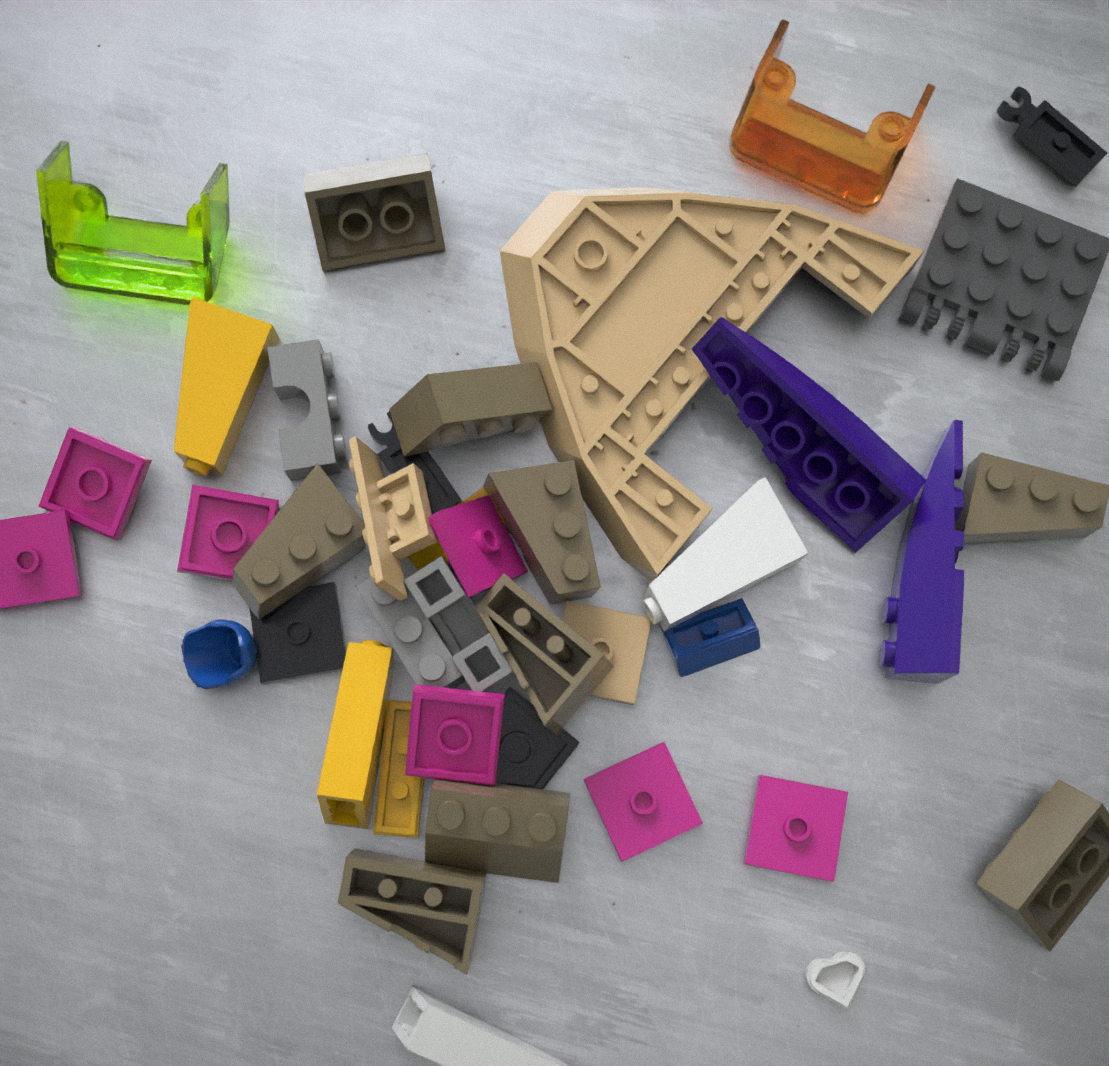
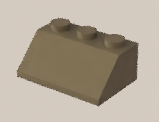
[304,153,445,271]
[425,779,570,883]
[976,779,1109,952]

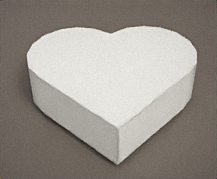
[805,951,866,1011]

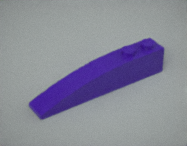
[692,317,925,553]
[880,420,964,684]

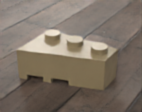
[389,362,553,457]
[955,452,1109,544]
[483,460,601,604]
[233,463,366,620]
[475,573,613,735]
[338,848,487,975]

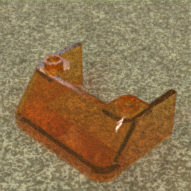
[729,19,936,214]

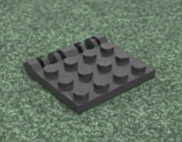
[900,178,1109,381]

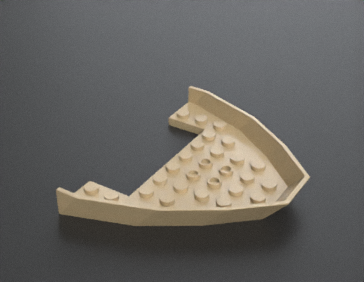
[500,187,924,582]

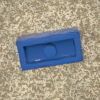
[661,598,761,677]

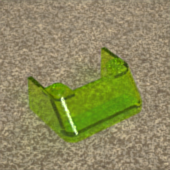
[36,140,230,305]

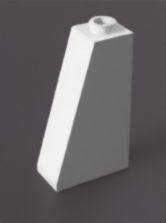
[642,477,808,632]
[392,986,569,1066]

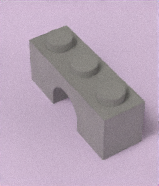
[268,339,347,481]
[403,556,513,692]
[355,576,466,688]

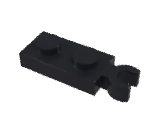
[997,86,1108,187]
[368,411,462,515]

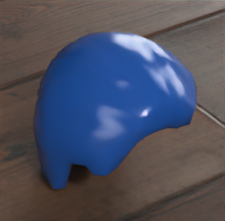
[181,619,257,689]

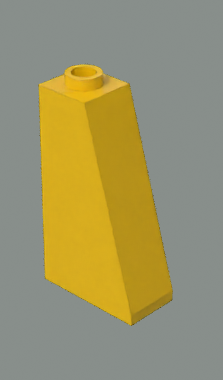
[174,297,279,477]
[317,640,395,829]

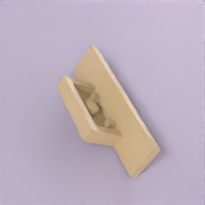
[349,436,438,601]

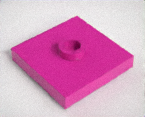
[38,427,152,540]
[177,485,279,581]
[428,495,528,598]
[0,510,83,608]
[405,684,505,786]
[584,742,703,862]
[743,775,848,882]

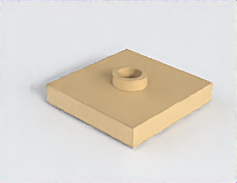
[562,600,651,705]

